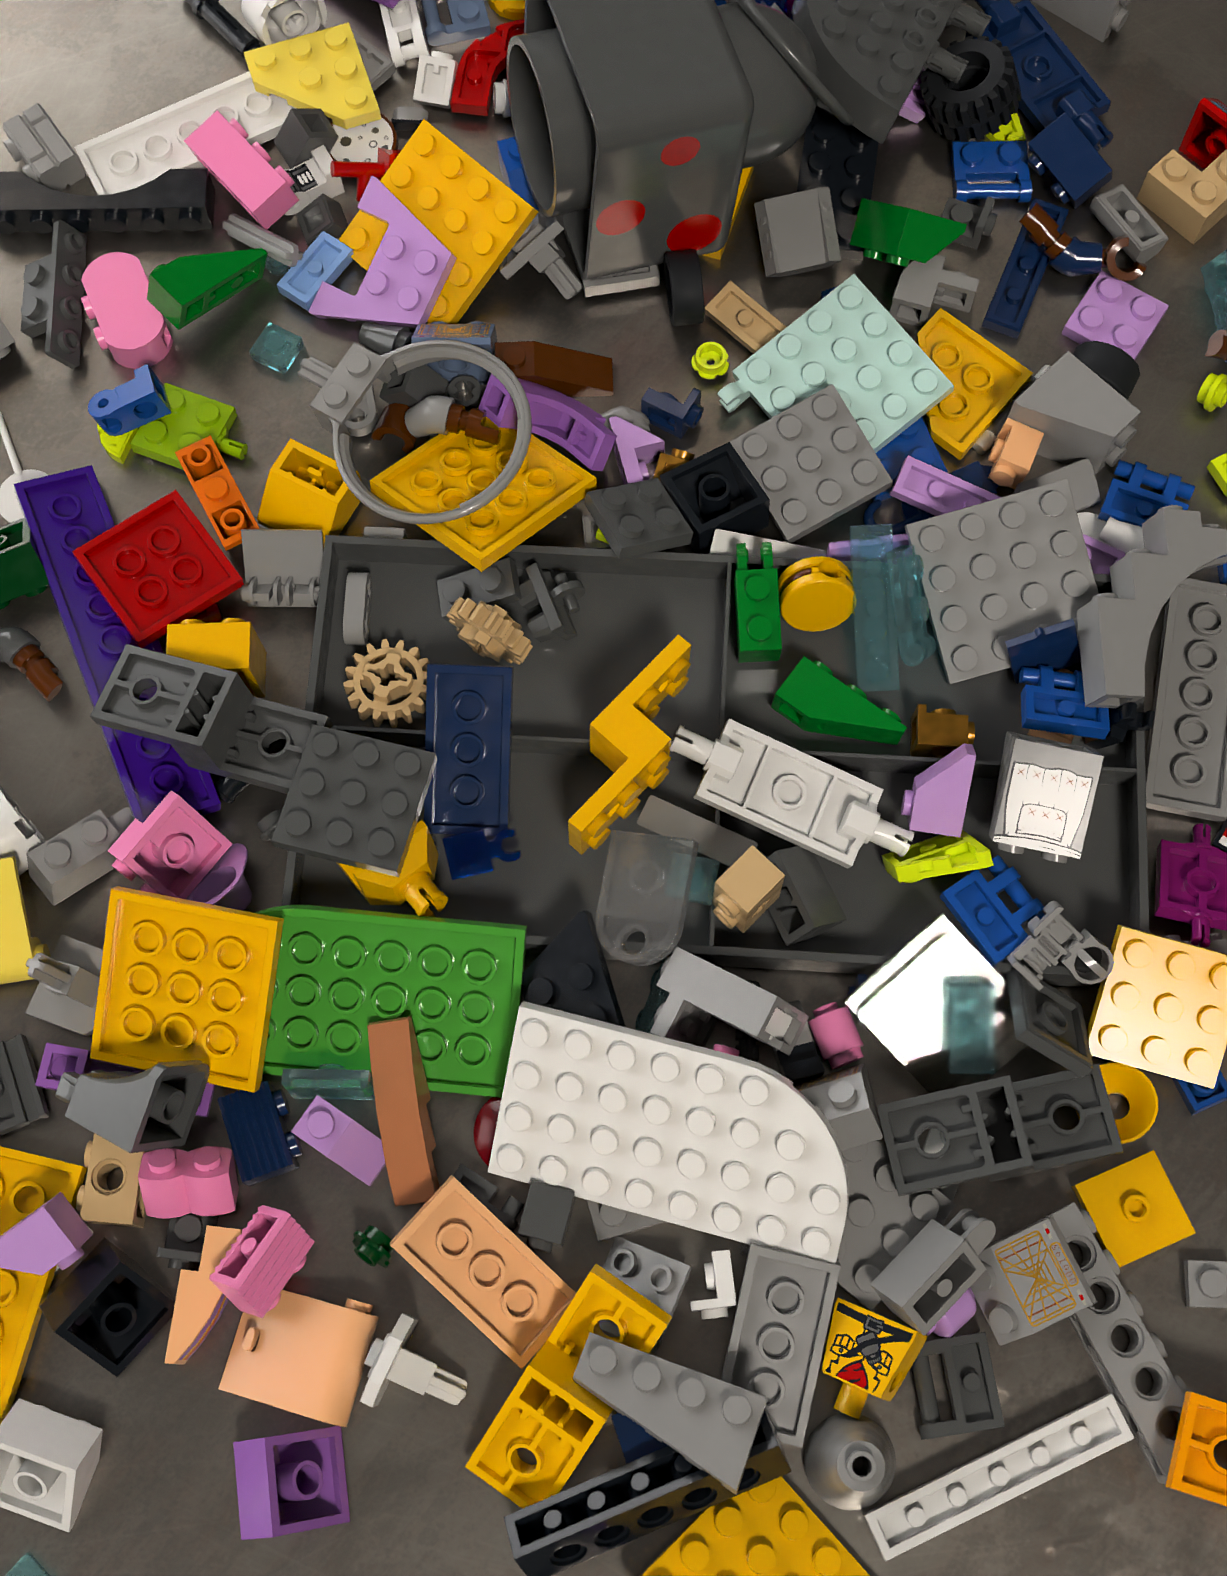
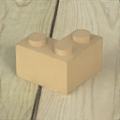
[1137,149,1227,245]

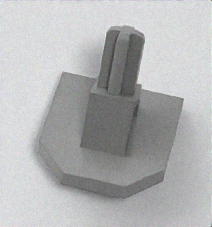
[499,209,583,300]
[25,934,103,1037]

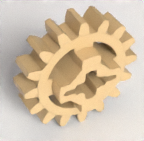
[446,597,533,665]
[343,639,429,728]

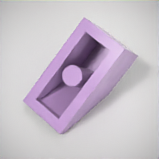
[901,743,976,838]
[291,1095,386,1187]
[0,1192,93,1275]

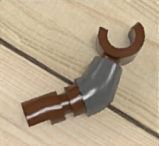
[0,626,63,702]

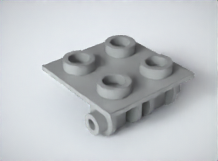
[241,529,324,607]
[599,1236,692,1353]

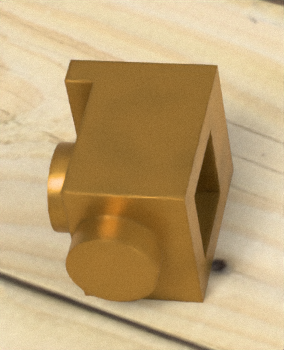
[910,704,975,758]

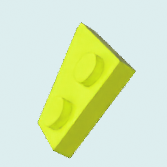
[882,830,994,883]

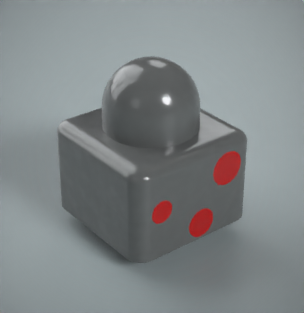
[507,0,819,280]

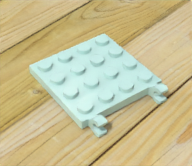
[717,274,954,453]

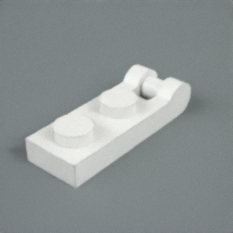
[379,0,430,68]

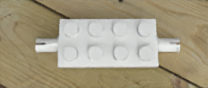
[670,719,914,868]

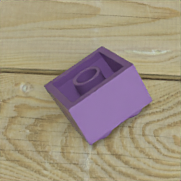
[233,1426,350,1540]

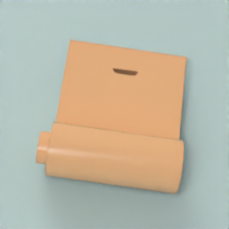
[218,1290,379,1427]

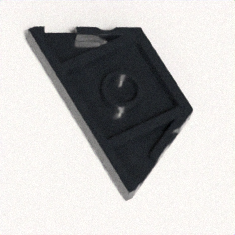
[522,910,626,1027]

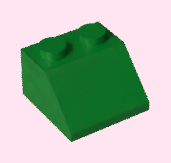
[850,198,967,267]

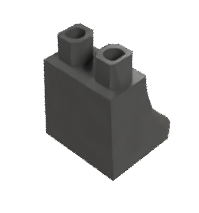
[55,1060,209,1153]

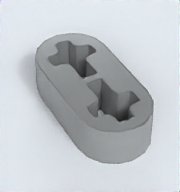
[343,572,372,645]

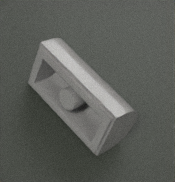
[1089,184,1169,263]

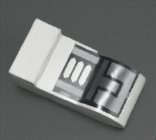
[284,145,345,216]

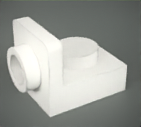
[413,51,458,109]
[690,1250,737,1320]

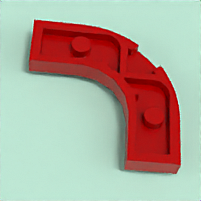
[450,19,524,116]

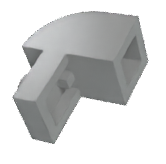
[890,255,980,328]

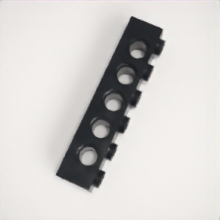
[504,1409,792,1576]

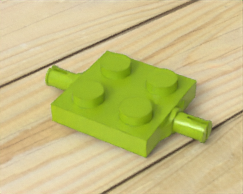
[130,382,248,470]

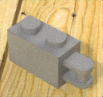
[26,807,134,906]
[870,1208,996,1336]

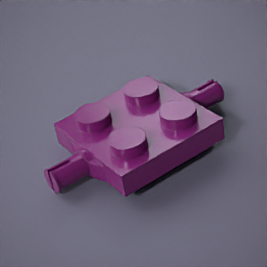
[1154,823,1227,948]

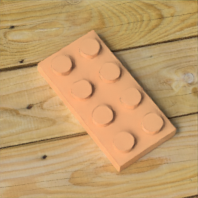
[389,1175,576,1369]

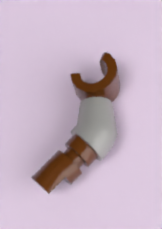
[371,395,501,455]

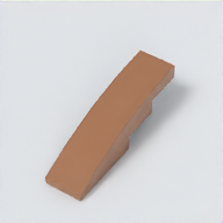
[367,1016,440,1207]

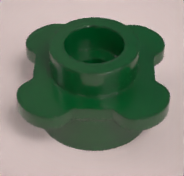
[352,1225,394,1268]

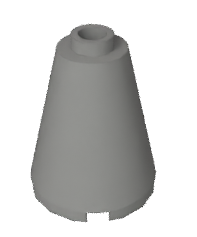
[804,1413,896,1510]

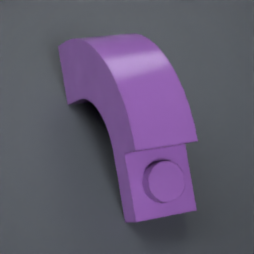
[478,374,617,471]

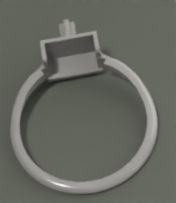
[298,340,532,524]

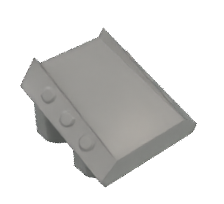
[754,187,841,277]

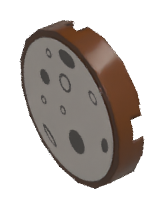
[329,113,398,162]

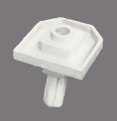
[360,1313,468,1408]

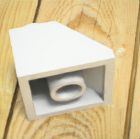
[0,1399,103,1533]

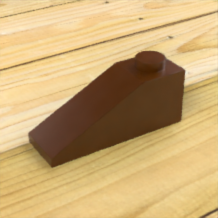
[495,341,614,398]

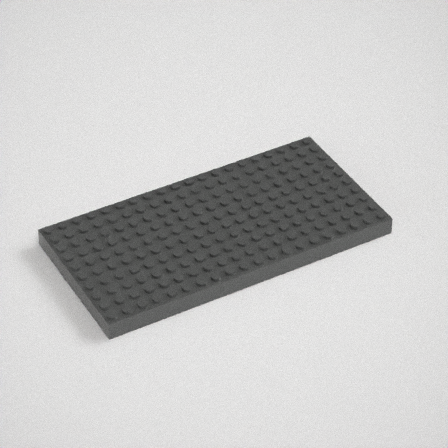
[282,535,1149,988]

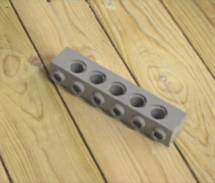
[1020,1202,1220,1484]

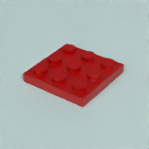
[72,490,244,648]

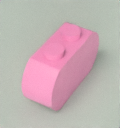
[81,252,173,369]

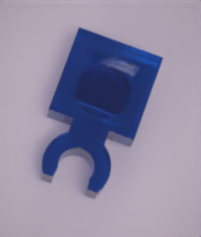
[442,828,522,880]

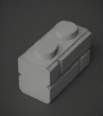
[2,104,86,191]

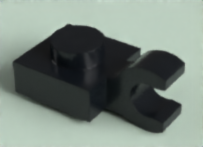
[1084,702,1155,750]

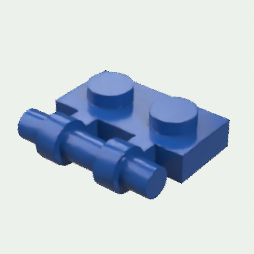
[1098,459,1195,527]
[1019,665,1110,739]
[940,855,1045,967]

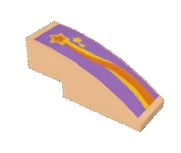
[164,1225,242,1364]

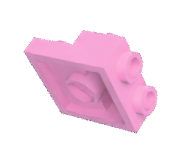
[108,791,233,899]

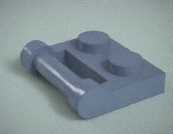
[421,0,491,46]

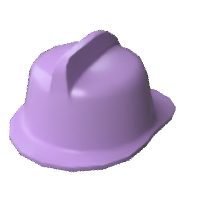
[187,843,252,911]

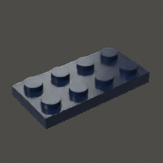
[424,663,514,837]

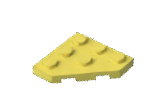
[243,22,381,129]

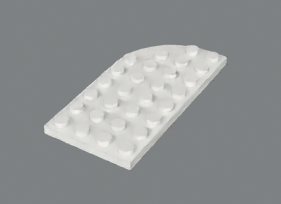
[488,1001,849,1264]

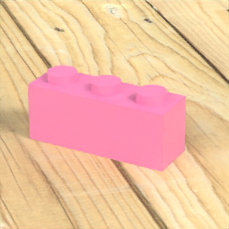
[184,111,299,229]

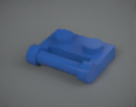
[950,141,1032,202]

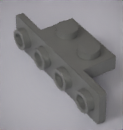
[20,220,87,369]

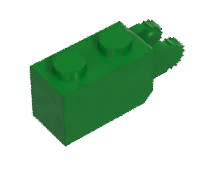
[734,542,782,663]

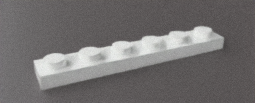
[863,1394,1134,1561]

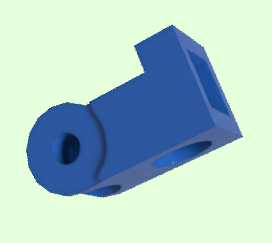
[88,364,171,436]

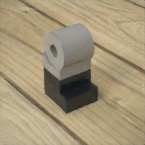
[772,1000,825,1085]

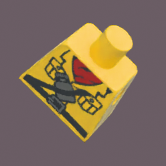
[822,1297,928,1419]

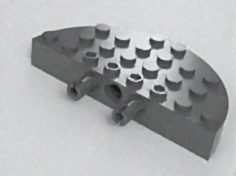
[791,0,992,144]

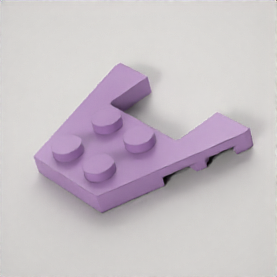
[308,176,457,328]

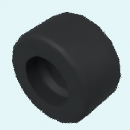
[1073,341,1140,400]

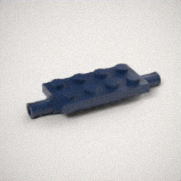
[965,0,1114,151]

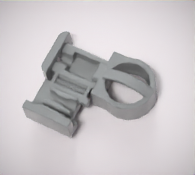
[1007,901,1114,991]

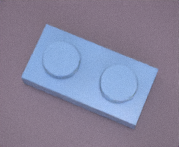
[276,231,354,311]

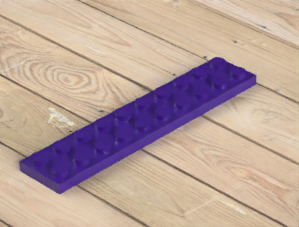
[14,465,221,823]

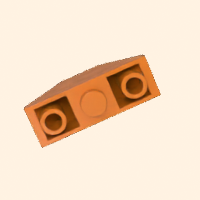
[175,435,260,551]

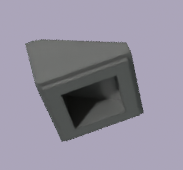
[296,194,348,246]

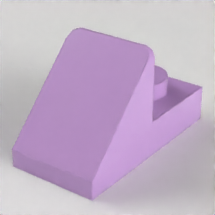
[609,416,665,485]

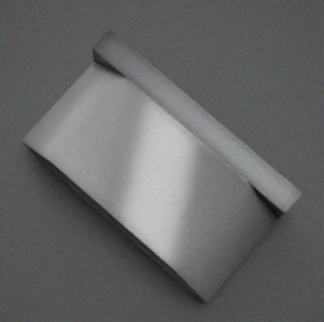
[391,106,429,131]

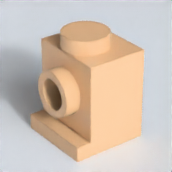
[988,417,1044,489]

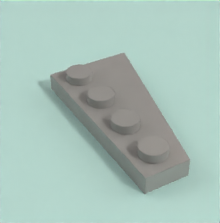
[573,1332,767,1495]

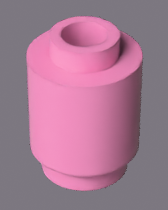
[808,1002,864,1070]

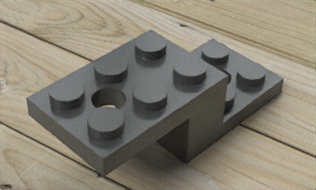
[90,644,333,794]
[877,1063,1123,1197]

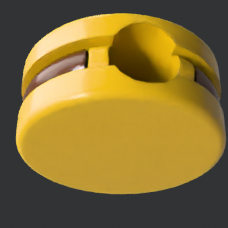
[778,556,856,632]

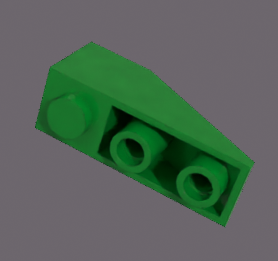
[771,656,907,745]

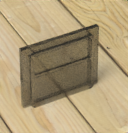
[844,912,1027,1093]

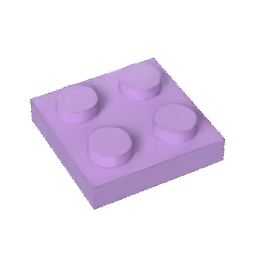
[1061,270,1169,360]

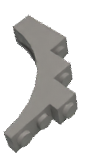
[1077,505,1227,709]

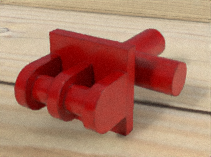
[330,148,401,202]

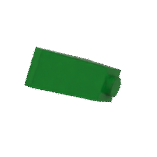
[147,248,268,330]

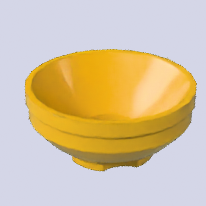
[1076,1062,1158,1144]

